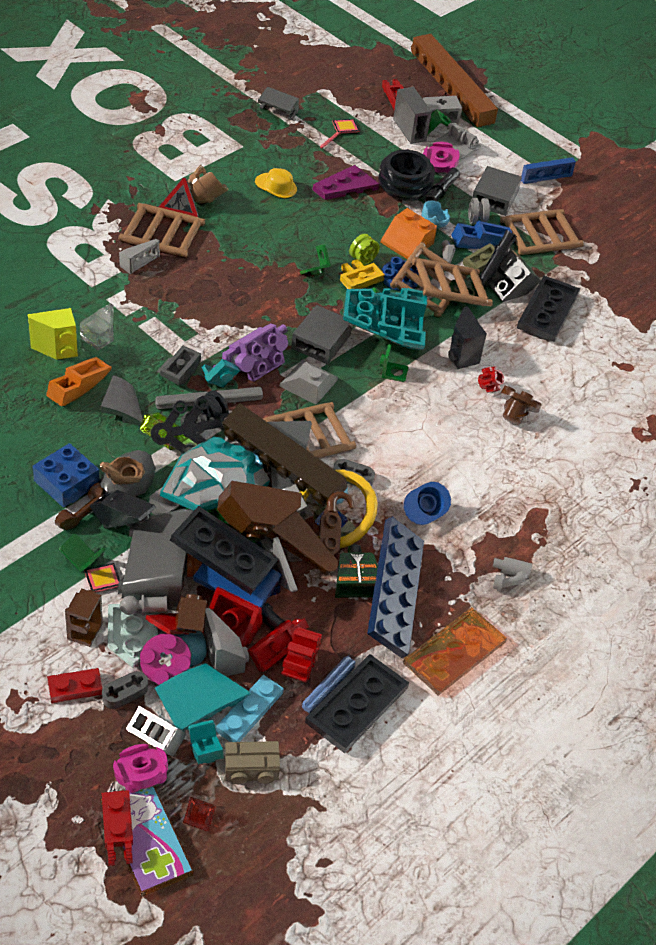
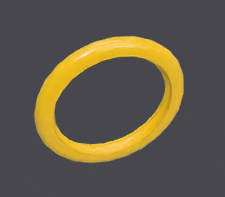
[299,470,378,549]

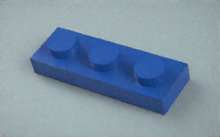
[521,157,576,184]

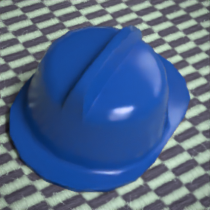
[404,482,451,525]

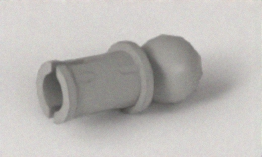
[120,595,167,615]

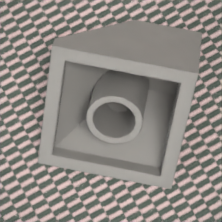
[280,359,338,405]
[203,608,249,676]

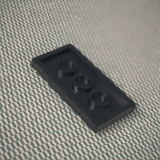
[517,275,581,342]
[170,506,278,595]
[305,654,409,753]

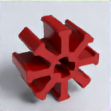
[282,627,322,683]

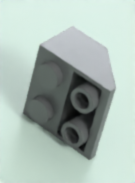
[489,249,541,302]

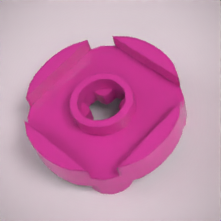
[423,142,460,173]
[140,634,192,685]
[113,744,168,793]

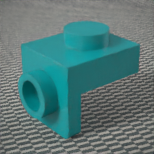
[202,359,240,387]
[188,720,224,765]

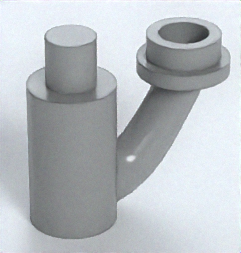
[493,557,532,592]

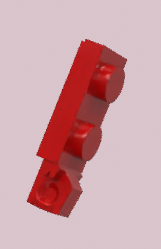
[247,618,309,672]

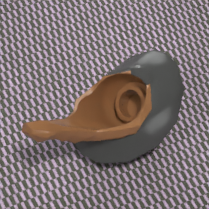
[99,450,156,497]

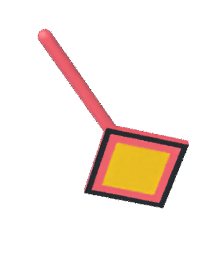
[320,119,360,149]
[84,563,120,592]

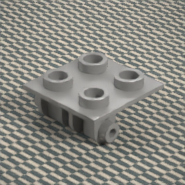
[431,123,481,160]

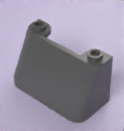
[118,509,193,610]

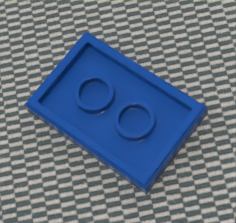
[193,564,282,608]

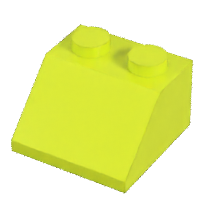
[28,308,78,360]

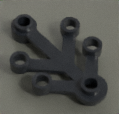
[150,397,230,454]

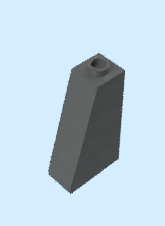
[268,421,312,489]

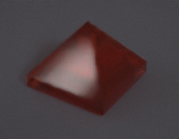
[183,797,216,832]

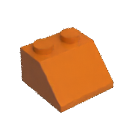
[380,208,437,259]

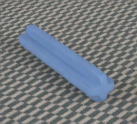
[302,656,356,714]

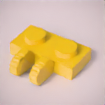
[340,259,385,289]

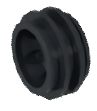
[378,149,435,201]

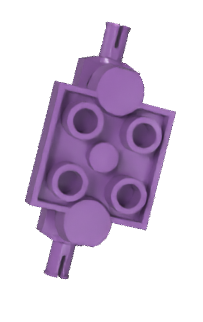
[213,323,288,381]

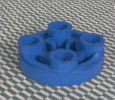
[382,257,419,291]

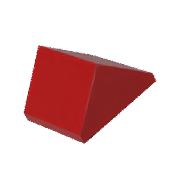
[203,587,263,648]

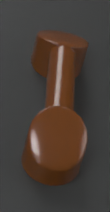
[55,482,106,530]

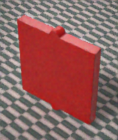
[145,613,205,635]

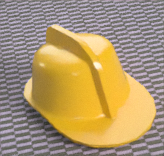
[255,168,297,198]

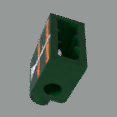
[335,544,378,598]

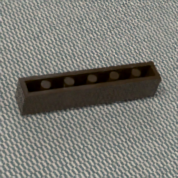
[222,403,347,505]

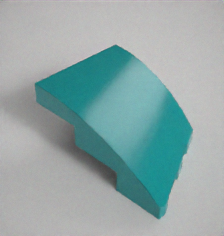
[155,664,251,732]

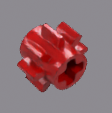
[478,366,504,393]

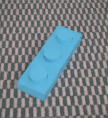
[216,675,284,742]

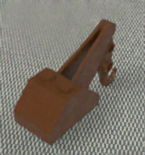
[217,480,354,575]

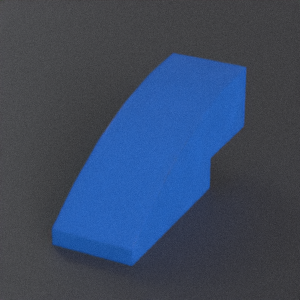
[451,221,515,249]

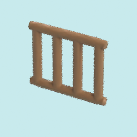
[118,203,205,258]
[500,209,584,255]
[390,242,468,317]
[412,258,493,307]
[262,402,357,458]

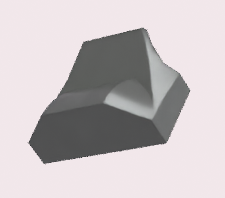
[157,345,201,385]

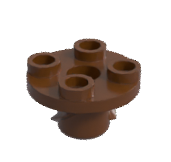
[500,385,542,424]

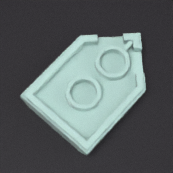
[108,604,158,668]

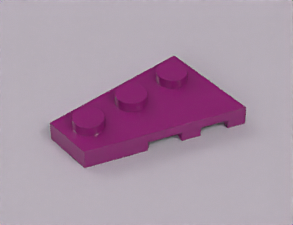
[313,165,379,200]

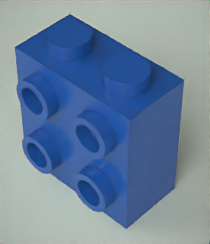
[33,443,100,508]

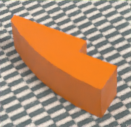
[46,357,112,406]

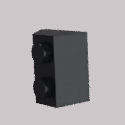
[448,306,487,369]

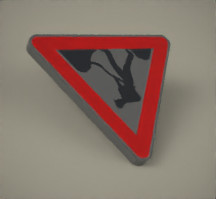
[158,177,199,217]

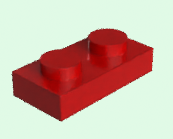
[47,668,102,703]

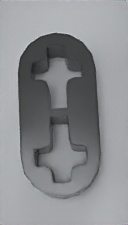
[333,459,375,486]
[102,671,148,709]

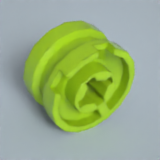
[349,234,380,265]

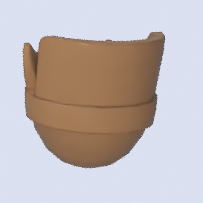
[188,165,228,204]

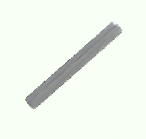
[155,387,263,409]

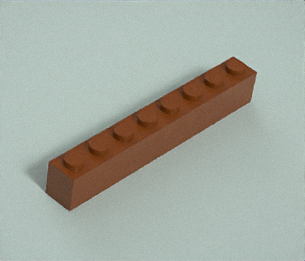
[411,34,498,127]

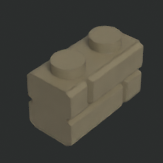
[224,741,280,785]

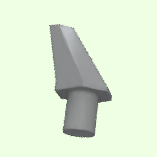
[442,240,456,264]

